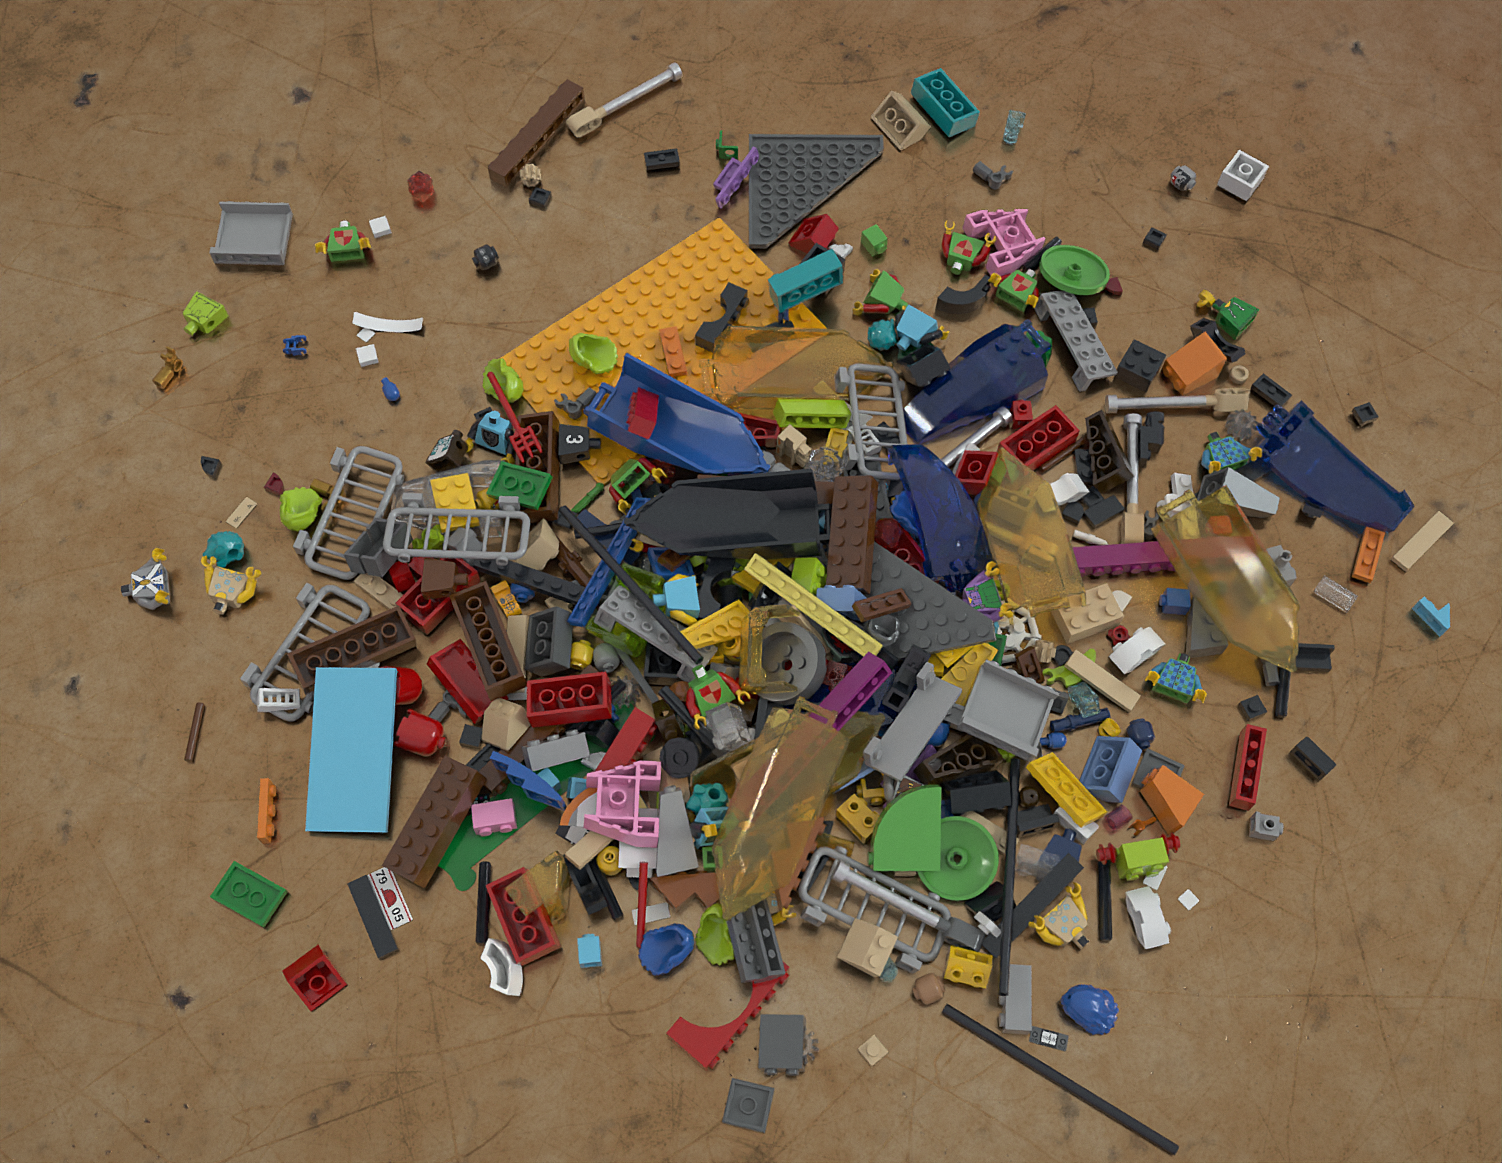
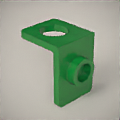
[716,130,738,159]

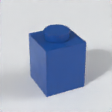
[1159,588,1191,615]

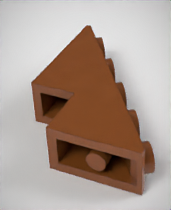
[767,817,826,911]
[650,867,751,913]

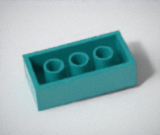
[911,68,980,137]
[768,248,843,313]

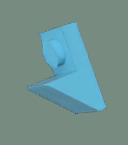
[1412,597,1450,637]

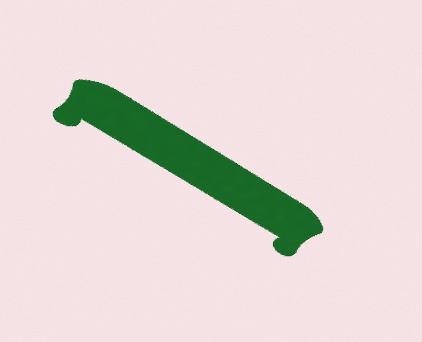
[438,702,655,891]

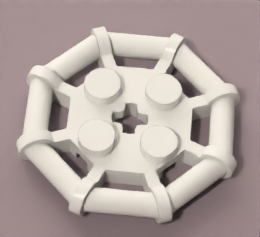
[997,598,1042,665]

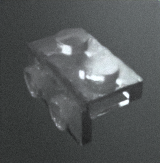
[1015,844,1061,881]

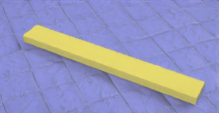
[744,553,883,657]

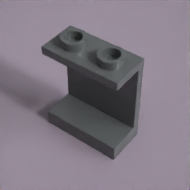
[758,1014,806,1076]

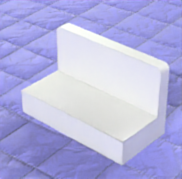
[1053,807,1099,844]

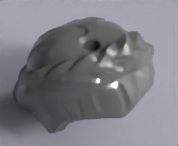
[864,614,900,647]

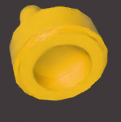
[1197,290,1215,307]
[1098,718,1121,737]

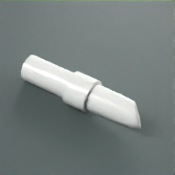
[1072,530,1108,545]

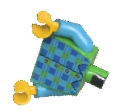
[1201,432,1262,474]
[1144,653,1207,703]

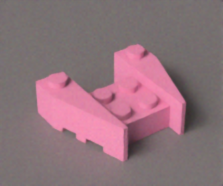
[963,209,1045,276]
[584,761,661,848]

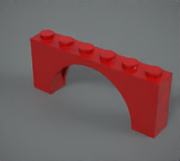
[666,962,790,1071]

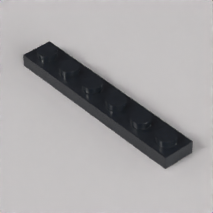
[472,550,586,606]

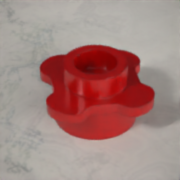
[1108,625,1131,646]

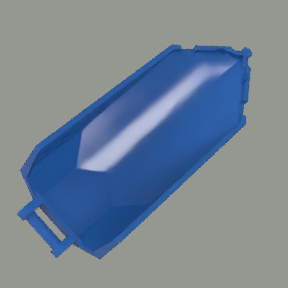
[583,353,770,474]

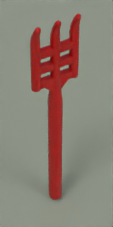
[487,372,542,463]

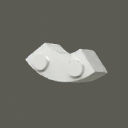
[1032,473,1089,514]
[1109,627,1165,674]
[1125,886,1171,949]
[480,938,523,996]

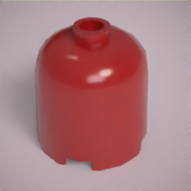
[380,666,423,706]
[394,709,446,757]

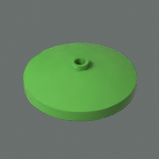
[1040,245,1110,295]
[917,816,999,900]

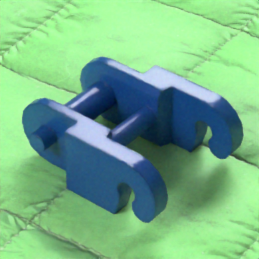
[283,335,307,356]

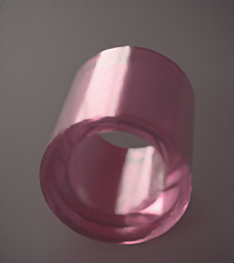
[1105,804,1133,831]

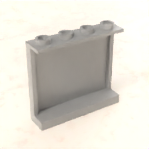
[210,201,293,265]
[957,660,1059,762]

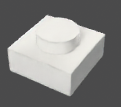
[974,911,1001,938]

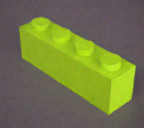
[773,398,852,428]

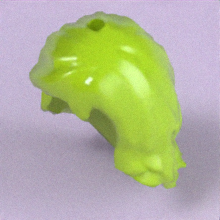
[569,333,618,374]
[482,358,524,403]
[279,487,323,531]
[695,903,735,965]

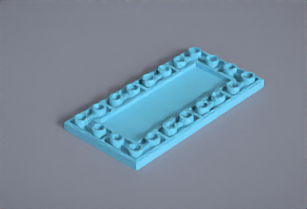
[305,667,397,833]

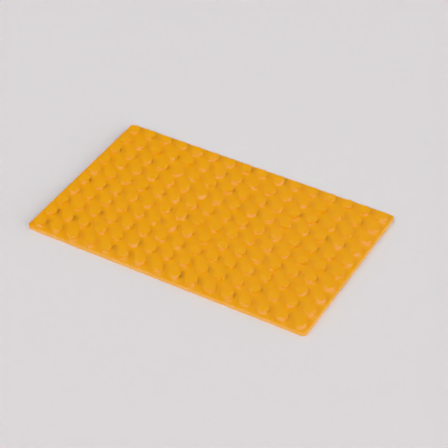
[499,218,828,486]

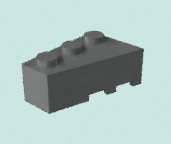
[1185,592,1229,658]

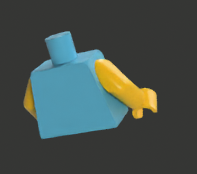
[652,574,702,626]

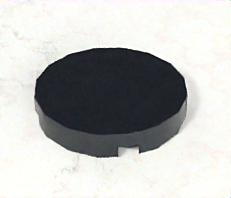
[659,737,701,779]

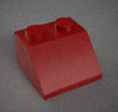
[788,214,839,254]
[953,450,999,495]
[282,944,347,1011]

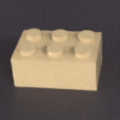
[1051,583,1124,644]

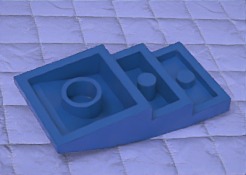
[490,751,567,811]

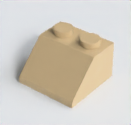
[515,519,559,571]
[482,698,531,751]
[837,918,898,977]

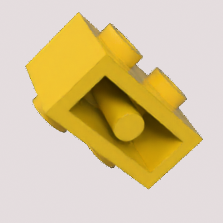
[835,794,880,844]
[944,945,992,989]

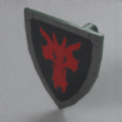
[822,628,854,668]

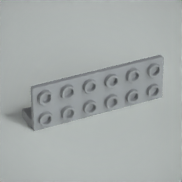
[1034,290,1118,392]
[594,585,718,682]
[863,662,962,782]

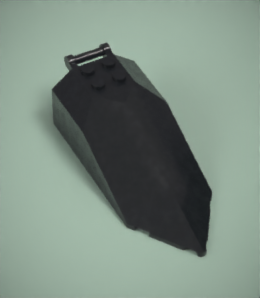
[624,469,832,560]

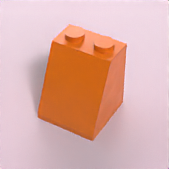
[1162,332,1227,396]
[1140,765,1204,835]

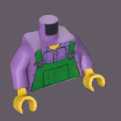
[961,562,1013,622]

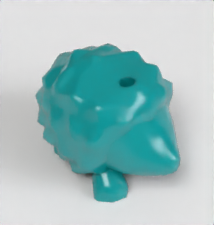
[867,319,899,351]
[203,531,244,568]
[686,783,729,816]

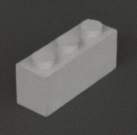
[522,729,590,771]
[999,964,1032,1035]

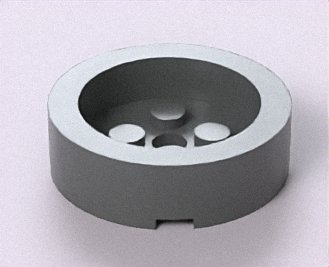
[744,622,827,706]

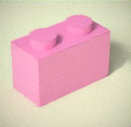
[471,798,517,836]

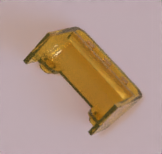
[739,604,800,694]
[505,851,570,922]

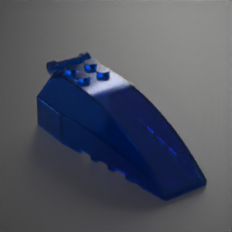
[896,319,1051,445]

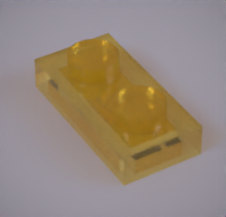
[815,833,855,859]

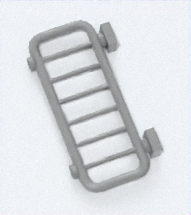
[834,363,915,480]
[293,446,404,580]
[383,493,530,566]
[240,583,370,721]
[798,846,951,974]

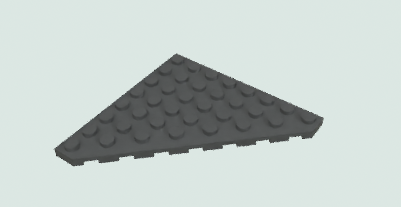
[749,134,884,248]
[824,524,996,672]

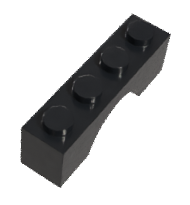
[695,282,749,353]
[696,557,736,621]

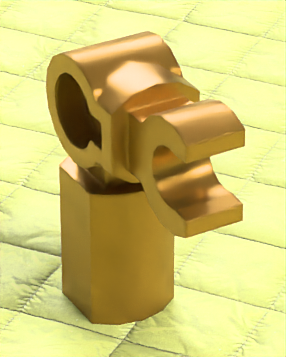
[152,346,183,389]
[310,478,346,517]

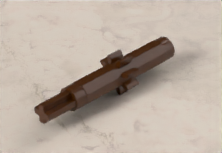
[536,522,592,587]

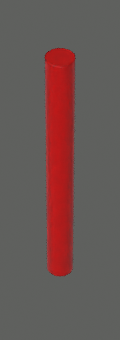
[636,861,648,947]

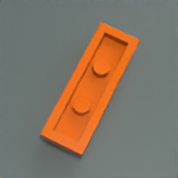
[659,326,687,377]
[1352,527,1385,583]
[257,778,276,844]

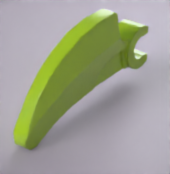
[1042,648,1096,688]

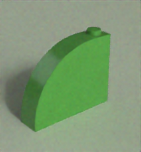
[867,785,941,871]

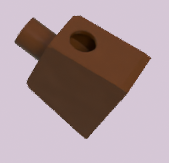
[421,558,468,600]

